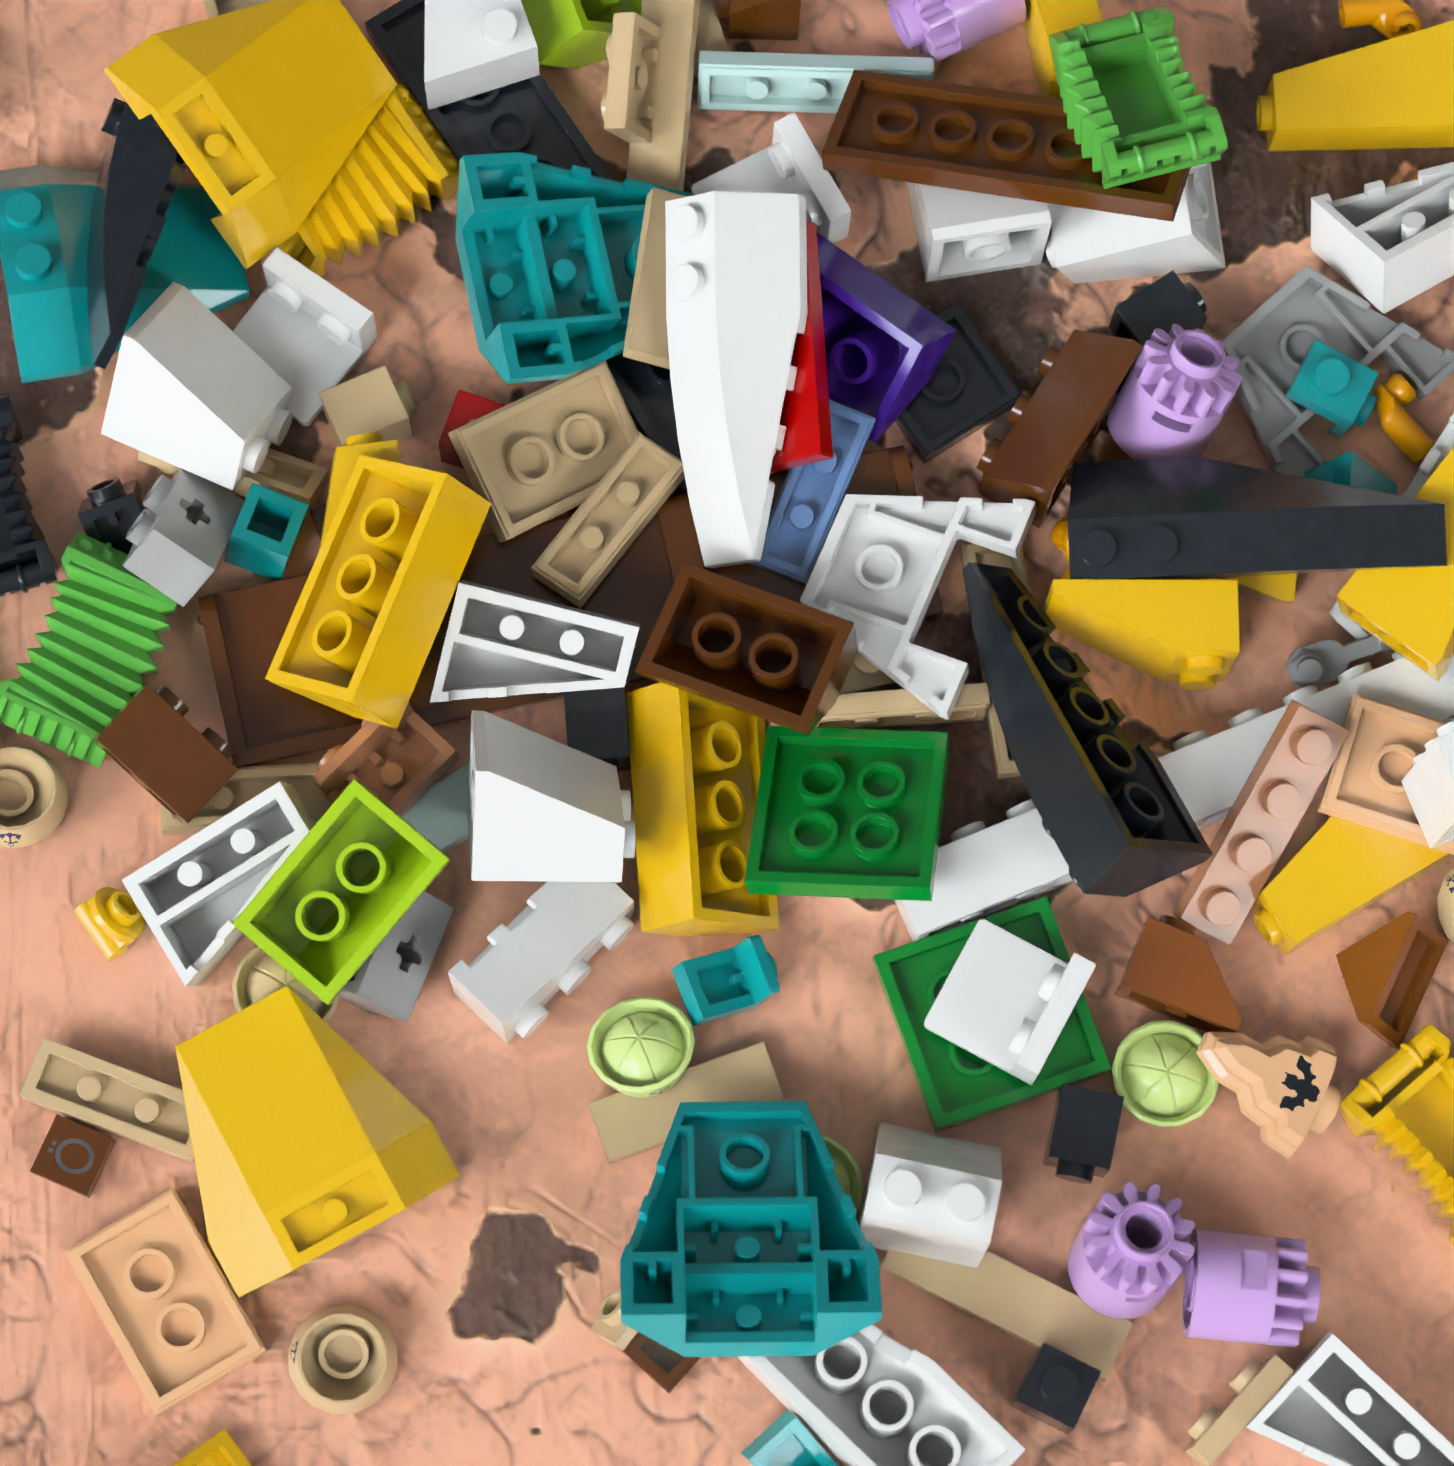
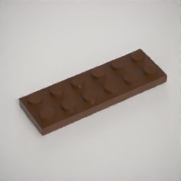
[821,69,1191,222]

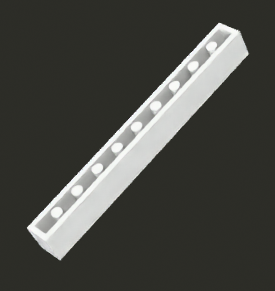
[894,652,1454,942]

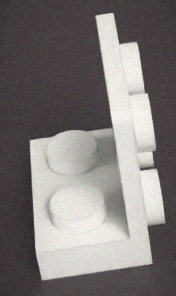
[691,112,851,244]
[233,247,378,426]
[924,919,1097,1085]

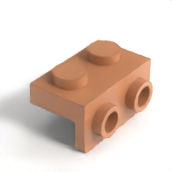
[312,702,460,816]

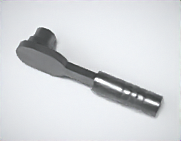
[1287,635,1393,688]

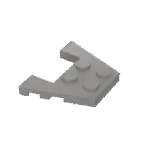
[1222,265,1454,477]

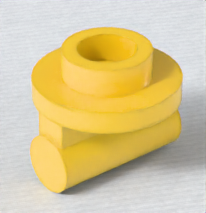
[74,887,145,962]

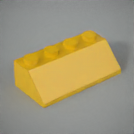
[265,455,491,729]
[626,682,780,937]

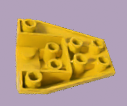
[103,0,397,269]
[176,986,460,1297]

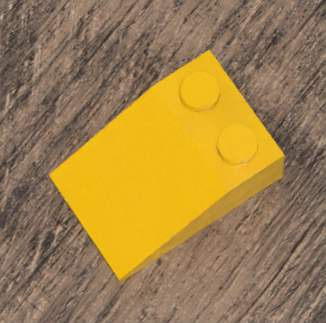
[1043,579,1240,691]

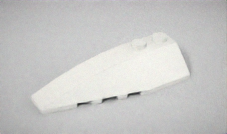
[665,191,808,568]
[738,1325,1026,1466]

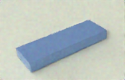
[751,400,876,586]

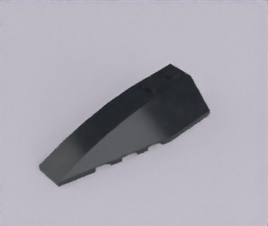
[87,98,186,369]
[1068,456,1447,580]
[962,562,1213,897]

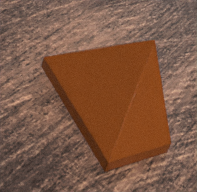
[1336,911,1449,1049]

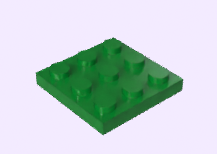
[745,726,950,901]
[872,896,1111,1133]

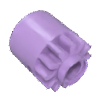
[887,0,1026,63]
[1107,324,1243,460]
[1068,1182,1195,1319]
[1182,1228,1321,1347]

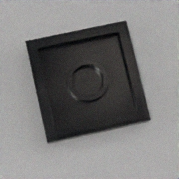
[895,302,1022,464]

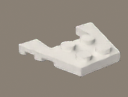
[800,494,1037,720]

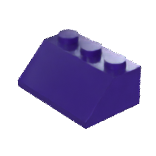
[817,233,956,442]

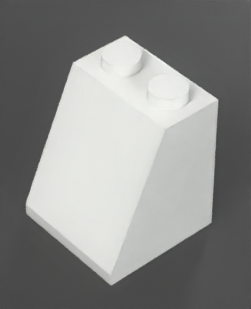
[1045,162,1226,284]
[906,182,1052,282]
[101,282,293,490]
[467,711,635,882]
[859,1122,1002,1268]

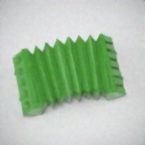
[1049,5,1228,189]
[0,531,179,768]

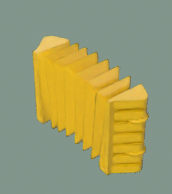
[277,84,459,276]
[1339,1024,1454,1246]

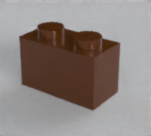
[92,684,238,824]

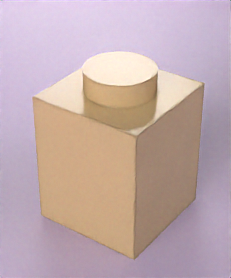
[319,365,417,446]

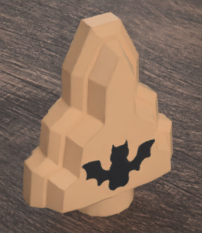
[1196,1032,1342,1158]

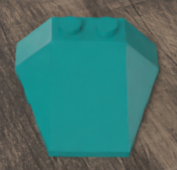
[455,152,696,384]
[0,164,249,383]
[620,1101,882,1357]

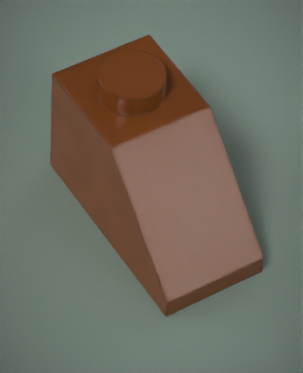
[1115,915,1242,1032]

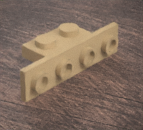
[601,0,700,191]

